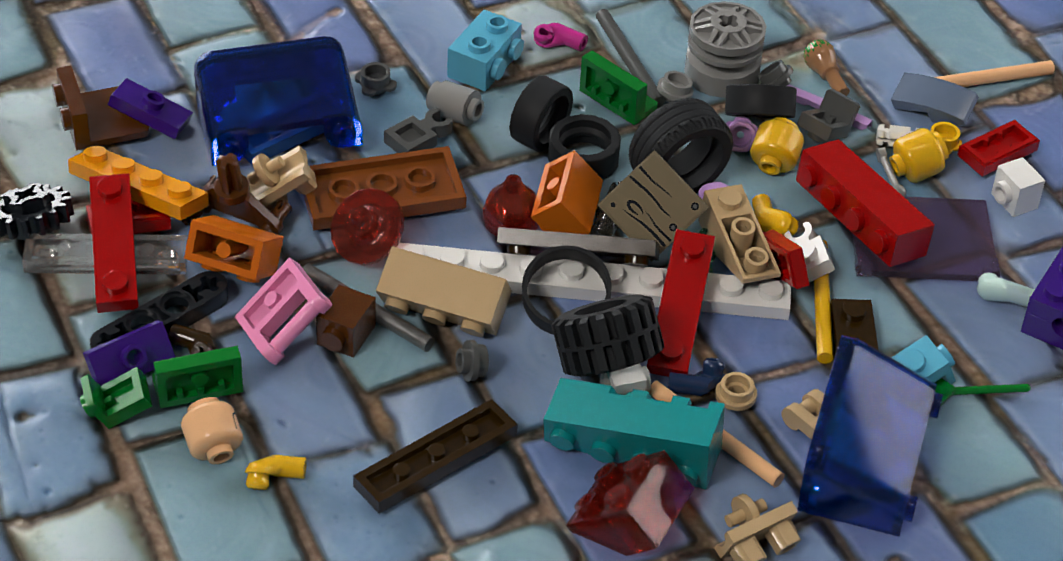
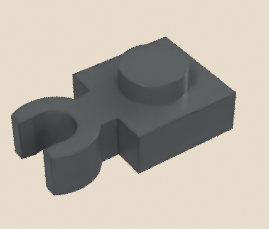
[384,108,453,153]

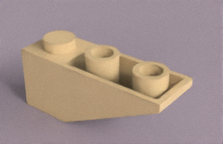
[699,184,781,284]

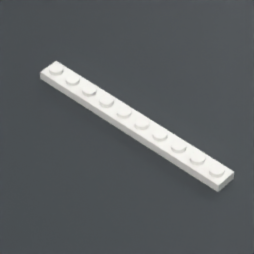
[395,242,791,320]

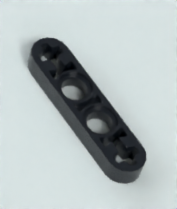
[90,271,228,349]

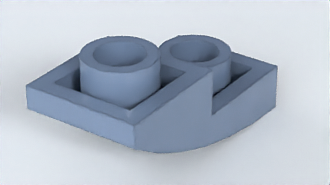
[891,72,979,125]

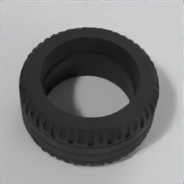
[628,98,733,193]

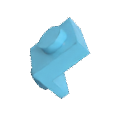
[885,335,956,397]

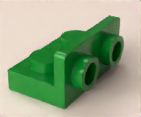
[579,50,658,125]
[152,345,243,409]

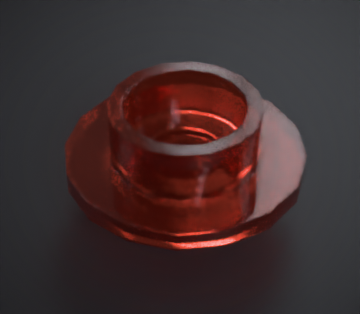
[331,188,404,266]

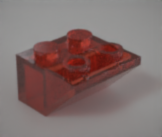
[566,450,695,556]

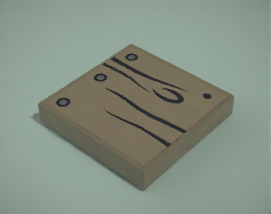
[597,150,709,262]

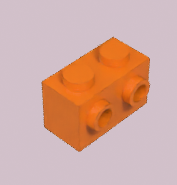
[531,150,603,234]
[184,215,284,283]

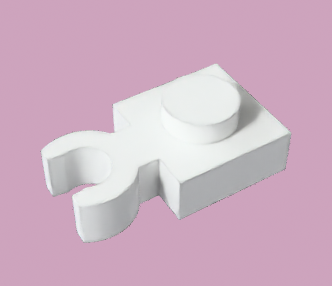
[784,222,835,282]

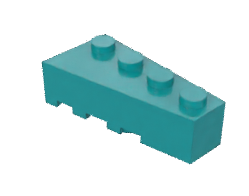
[543,378,725,490]

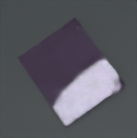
[852,196,1000,281]

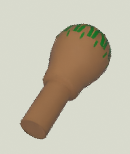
[803,39,850,96]

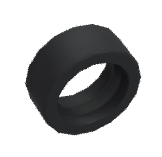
[509,76,573,152]
[725,84,797,118]
[548,114,621,180]

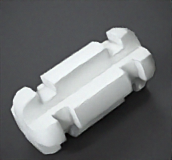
[876,124,919,147]

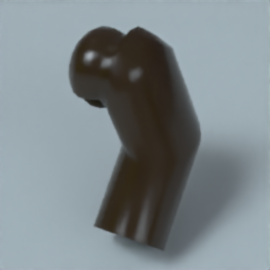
[168,324,217,355]

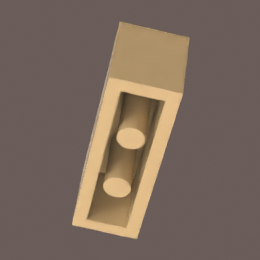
[376,246,512,337]

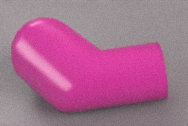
[533,23,588,52]

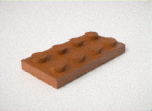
[303,146,467,231]

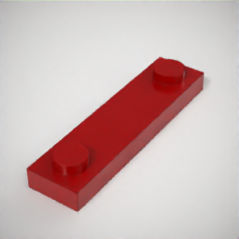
[89,173,139,313]
[647,229,716,377]

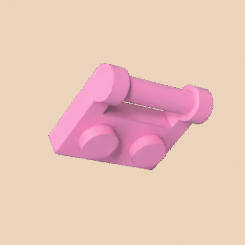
[235,257,332,365]

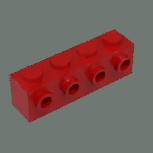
[796,139,935,267]

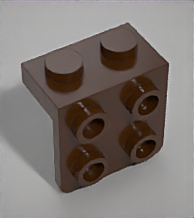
[52,65,150,151]

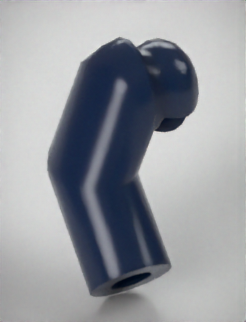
[668,358,725,396]

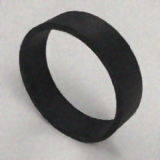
[522,245,612,335]

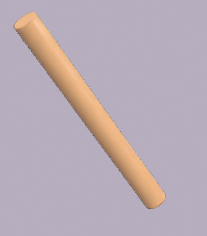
[934,60,1055,87]
[648,380,785,488]

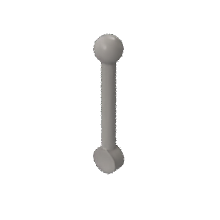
[876,147,906,197]

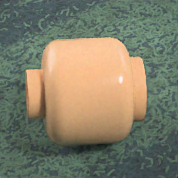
[181,397,243,464]

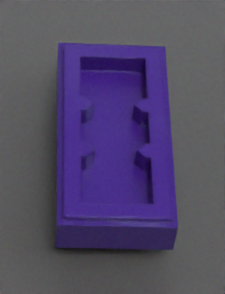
[108,78,193,139]
[83,320,176,386]

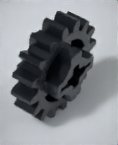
[0,183,75,240]

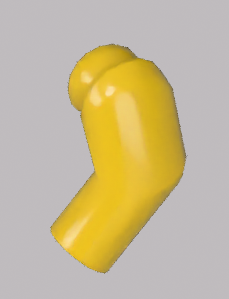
[752,194,799,236]
[244,455,307,490]

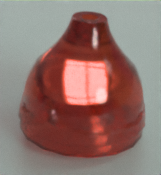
[482,174,539,236]

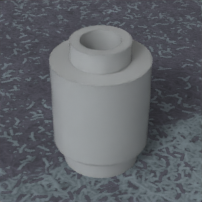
[426,80,484,126]

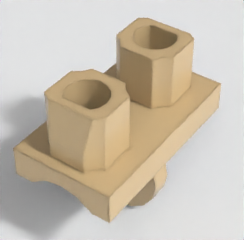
[247,145,317,212]
[714,493,801,561]

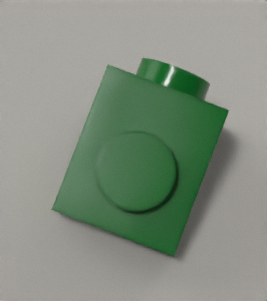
[80,367,153,429]

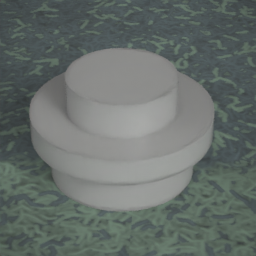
[657,71,693,102]

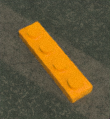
[68,146,209,221]

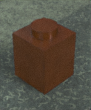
[316,284,376,358]

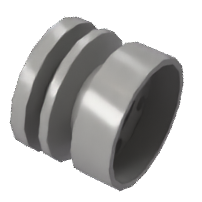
[684,1,766,98]

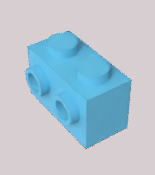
[447,10,524,91]

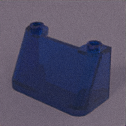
[194,36,363,166]
[797,335,943,537]

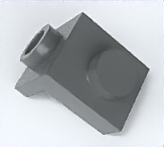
[797,89,860,143]

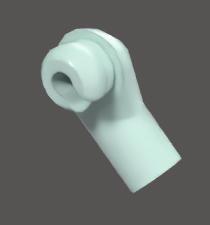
[976,272,1035,308]

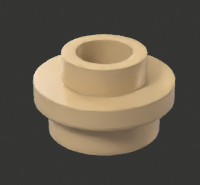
[715,372,757,411]

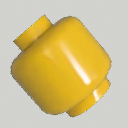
[750,117,804,175]
[889,128,949,183]

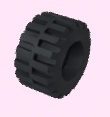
[551,295,665,376]

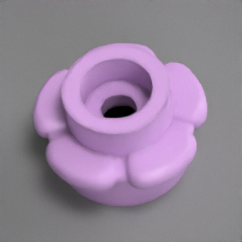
[726,116,758,152]

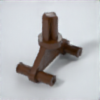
[182,153,292,235]

